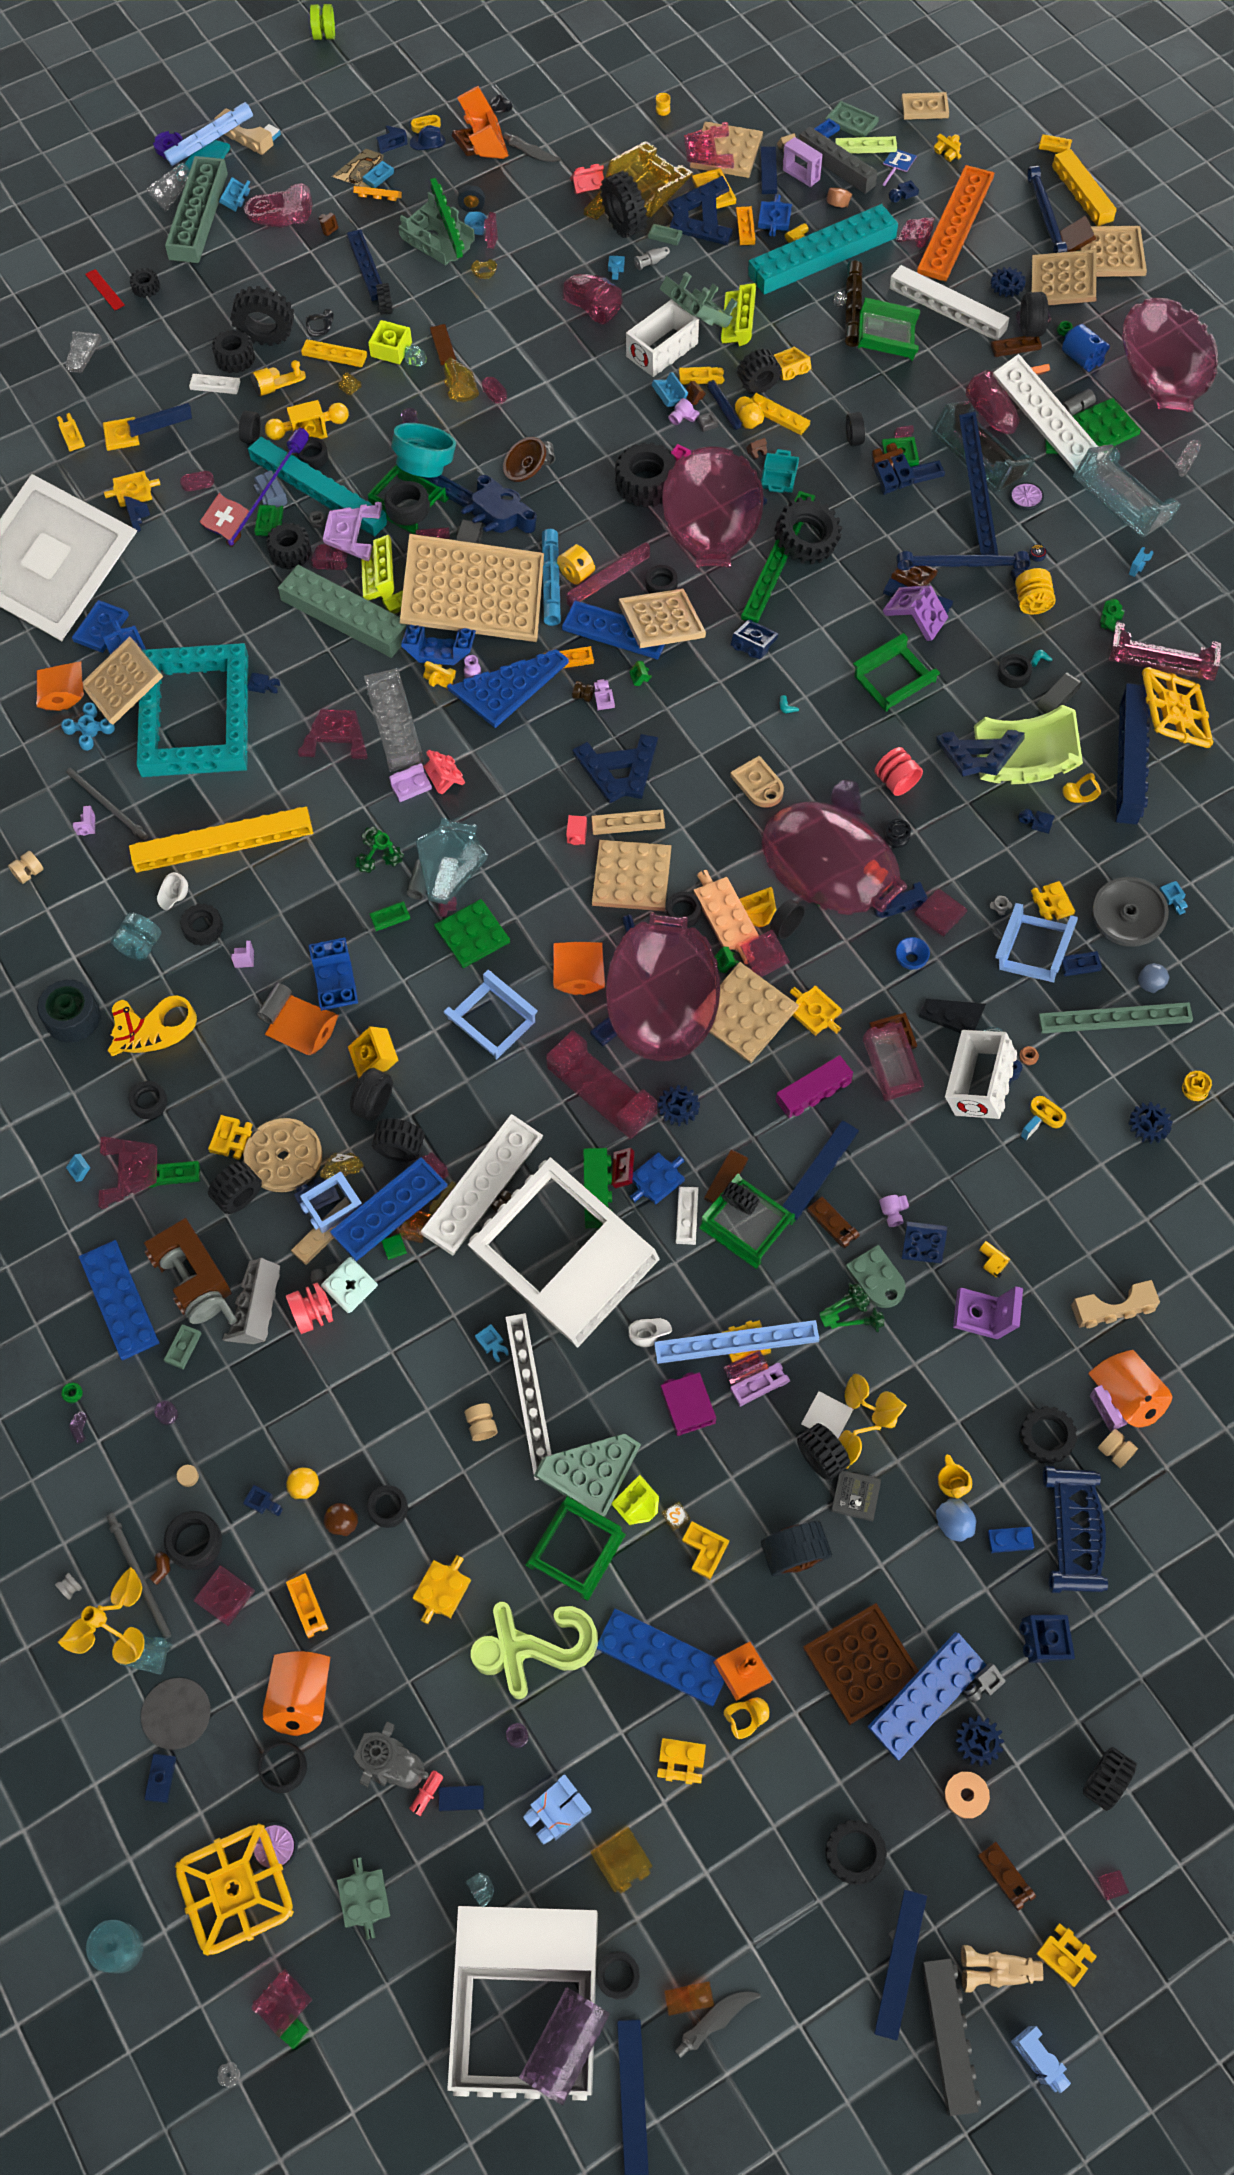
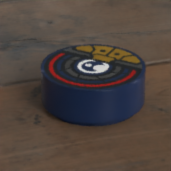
[1029,544,1047,562]

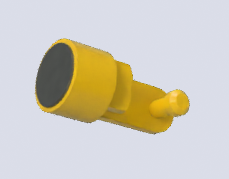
[251,360,306,397]

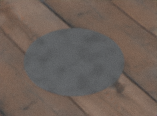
[141,1678,211,1750]

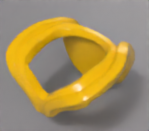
[1062,772,1101,803]
[723,1697,769,1739]

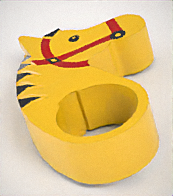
[108,996,197,1056]

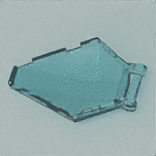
[416,817,488,904]

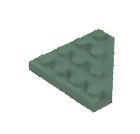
[534,1434,641,1517]

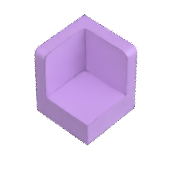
[231,941,254,968]

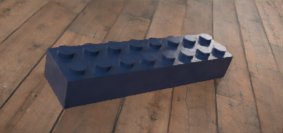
[1116,684,1150,824]

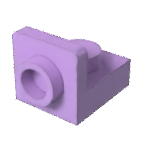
[73,806,95,836]

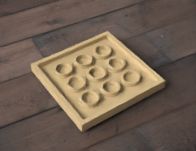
[690,122,763,178]
[1079,226,1147,277]
[1032,250,1097,305]
[619,589,706,648]
[83,636,163,725]
[592,840,672,911]
[692,962,799,1063]

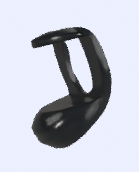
[490,94,513,113]
[306,309,334,337]

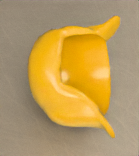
[938,1454,972,1499]

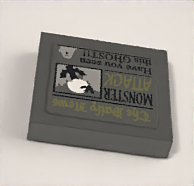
[832,1471,881,1522]

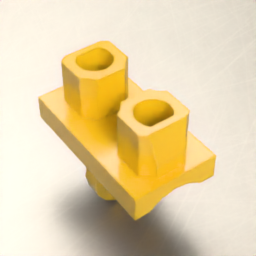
[934,134,962,162]
[423,661,456,689]

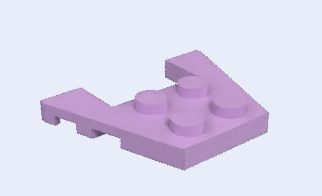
[323,502,382,561]

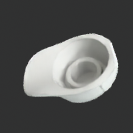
[157,872,188,911]
[628,1318,672,1347]

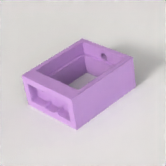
[783,137,822,187]

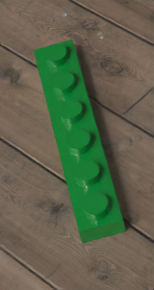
[430,178,464,258]

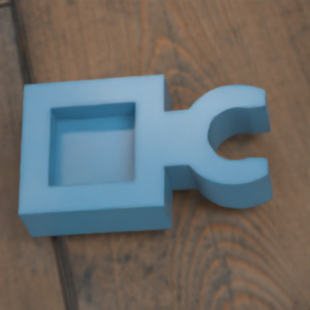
[475,1324,509,1362]

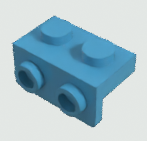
[219,178,251,212]
[652,372,688,407]

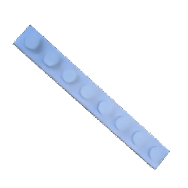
[654,1320,819,1364]

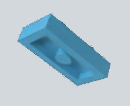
[363,161,394,188]

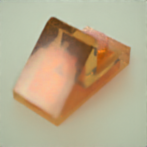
[400,1211,430,1243]
[664,1981,714,2016]

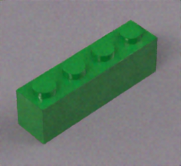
[583,1148,612,1229]

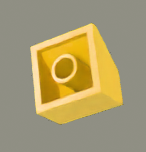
[348,1026,399,1078]

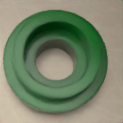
[1057,321,1073,336]
[61,1383,83,1403]

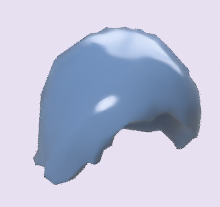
[936,1498,976,1542]

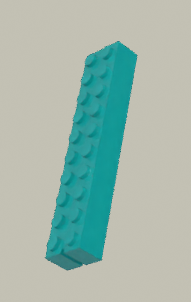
[748,204,898,295]

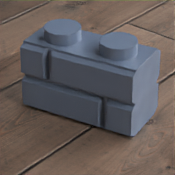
[253,471,288,507]

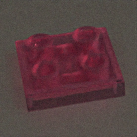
[915,888,968,937]

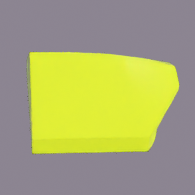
[612,1475,659,1525]

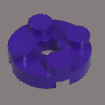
[153,131,183,160]

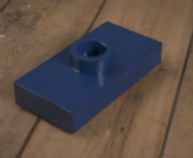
[144,1754,177,1803]

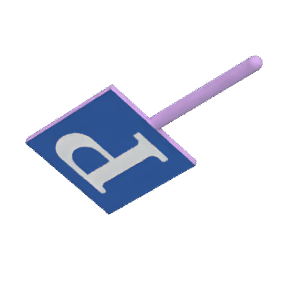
[883,149,917,186]

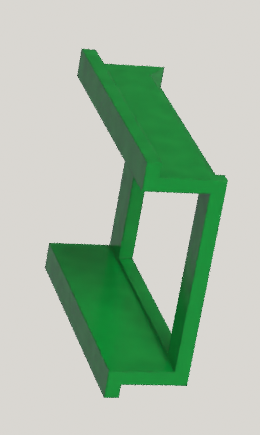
[368,464,449,535]
[853,633,940,712]
[526,1496,626,1601]

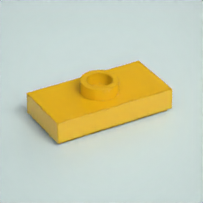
[1039,134,1072,153]

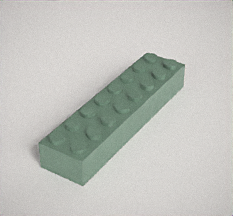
[165,156,228,263]
[278,565,408,658]

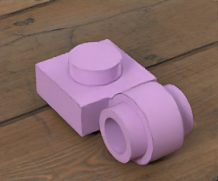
[594,679,615,710]

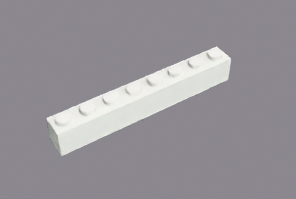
[889,265,1009,341]
[506,1313,552,1480]

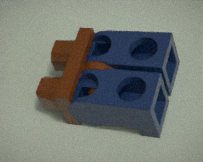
[872,443,915,495]

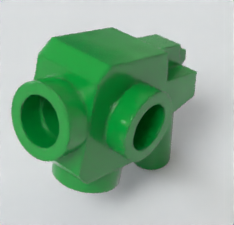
[1100,599,1125,636]

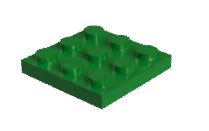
[1072,398,1141,452]
[434,899,510,968]

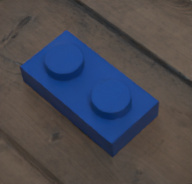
[988,1527,1034,1553]

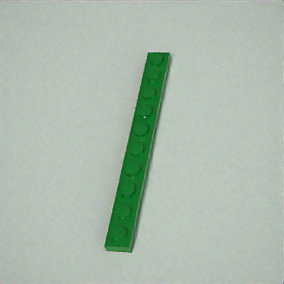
[741,491,815,623]

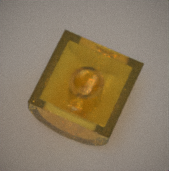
[443,357,479,402]

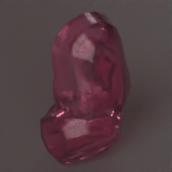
[244,183,312,228]
[563,274,623,325]
[966,370,1020,434]

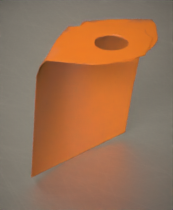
[36,661,84,711]
[553,942,605,995]
[265,995,339,1055]
[1088,1350,1173,1428]
[263,1651,330,1736]

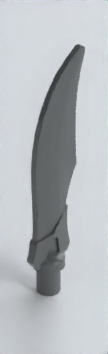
[503,132,561,162]
[675,1992,761,2058]

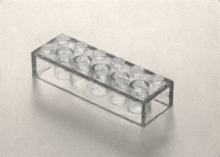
[364,668,424,772]

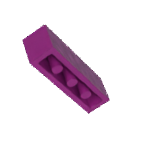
[776,1055,853,1118]

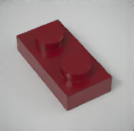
[611,1147,634,1188]

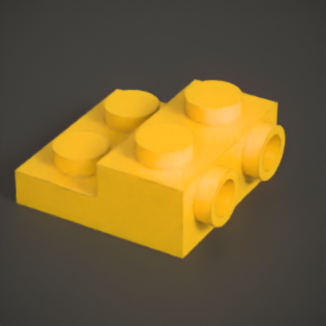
[774,346,811,381]

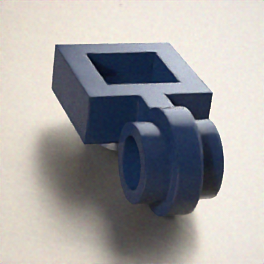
[889,180,919,203]
[1018,809,1054,834]

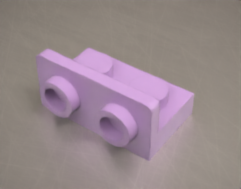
[389,764,432,802]
[1090,1385,1128,1432]

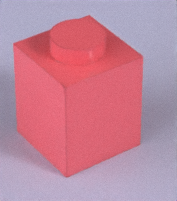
[566,815,587,845]

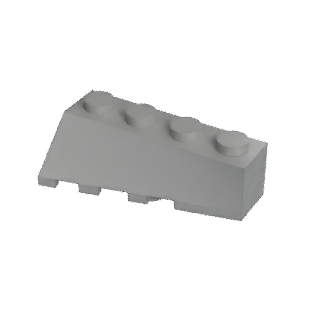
[222,1258,280,1344]

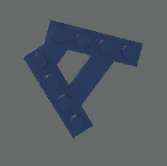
[668,176,733,246]
[936,730,1025,777]
[573,734,658,804]

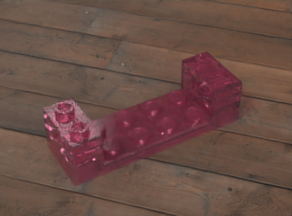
[546,1030,657,1139]

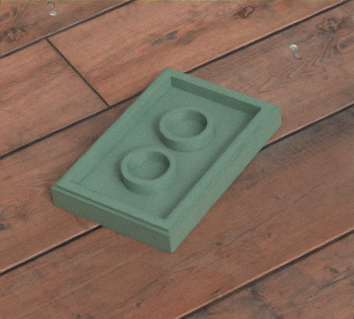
[825,101,879,138]

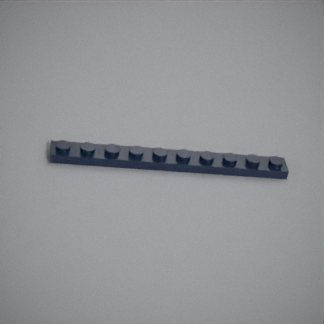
[959,412,998,555]

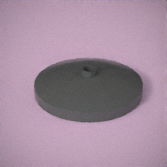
[1092,877,1169,947]

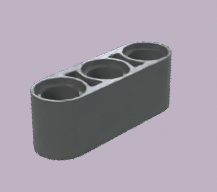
[1037,672,1082,713]

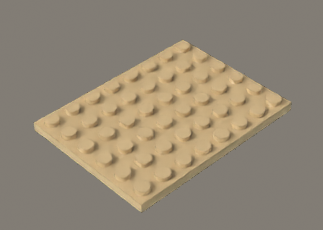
[400,534,544,642]

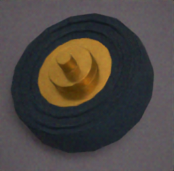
[458,185,485,212]

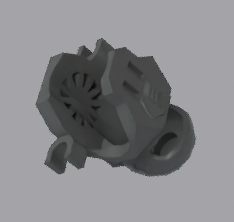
[353,1722,429,1789]

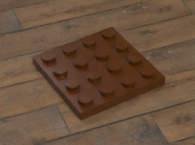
[803,1603,919,1726]

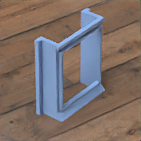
[995,903,1078,983]
[444,970,538,1060]

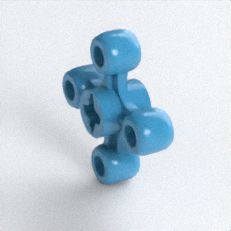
[61,702,115,751]

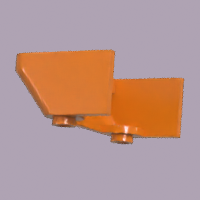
[457,86,509,159]

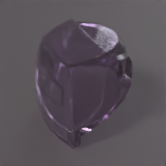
[831,780,865,817]

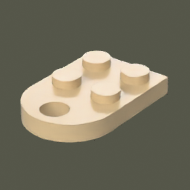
[730,755,784,807]

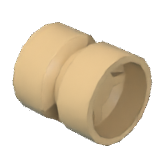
[8,851,44,884]
[464,1403,498,1441]
[1098,1429,1138,1468]

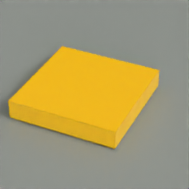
[103,417,140,451]

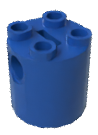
[1062,324,1110,372]

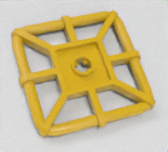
[1142,667,1213,748]
[175,1824,294,1956]

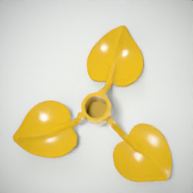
[839,1374,907,1469]
[58,1567,144,1664]

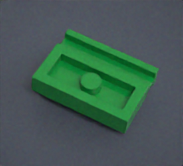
[255,505,284,536]

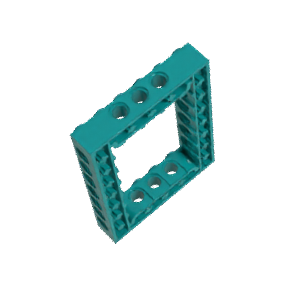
[137,643,248,777]

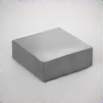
[697,412,718,432]

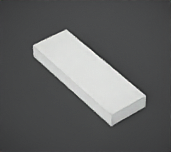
[189,374,240,394]
[676,1186,698,1245]

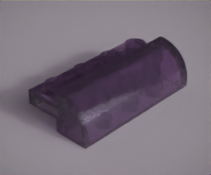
[519,1987,610,2106]

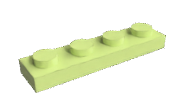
[835,136,897,154]

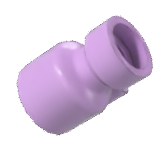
[668,398,700,425]
[464,655,481,679]
[879,1195,909,1227]

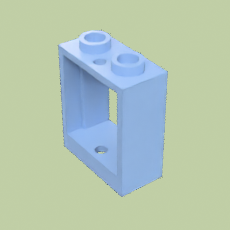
[300,1172,362,1233]

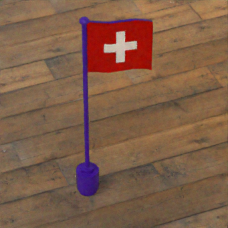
[200,428,309,545]

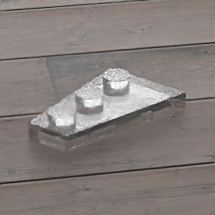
[147,162,190,211]
[66,331,102,373]

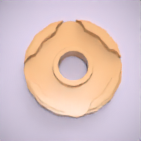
[944,1772,990,1819]

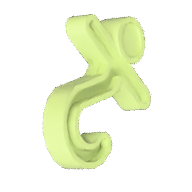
[471,1602,598,1699]

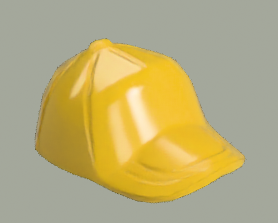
[735,396,764,429]

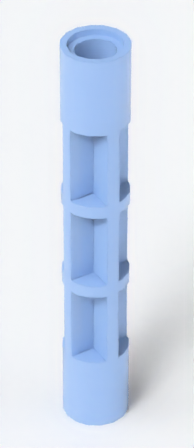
[164,102,253,166]

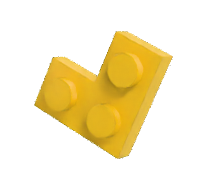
[682,1521,730,1580]

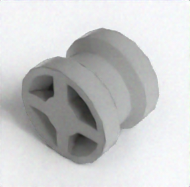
[55,1573,82,1600]

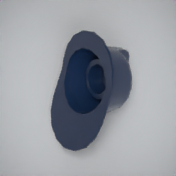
[410,125,446,150]

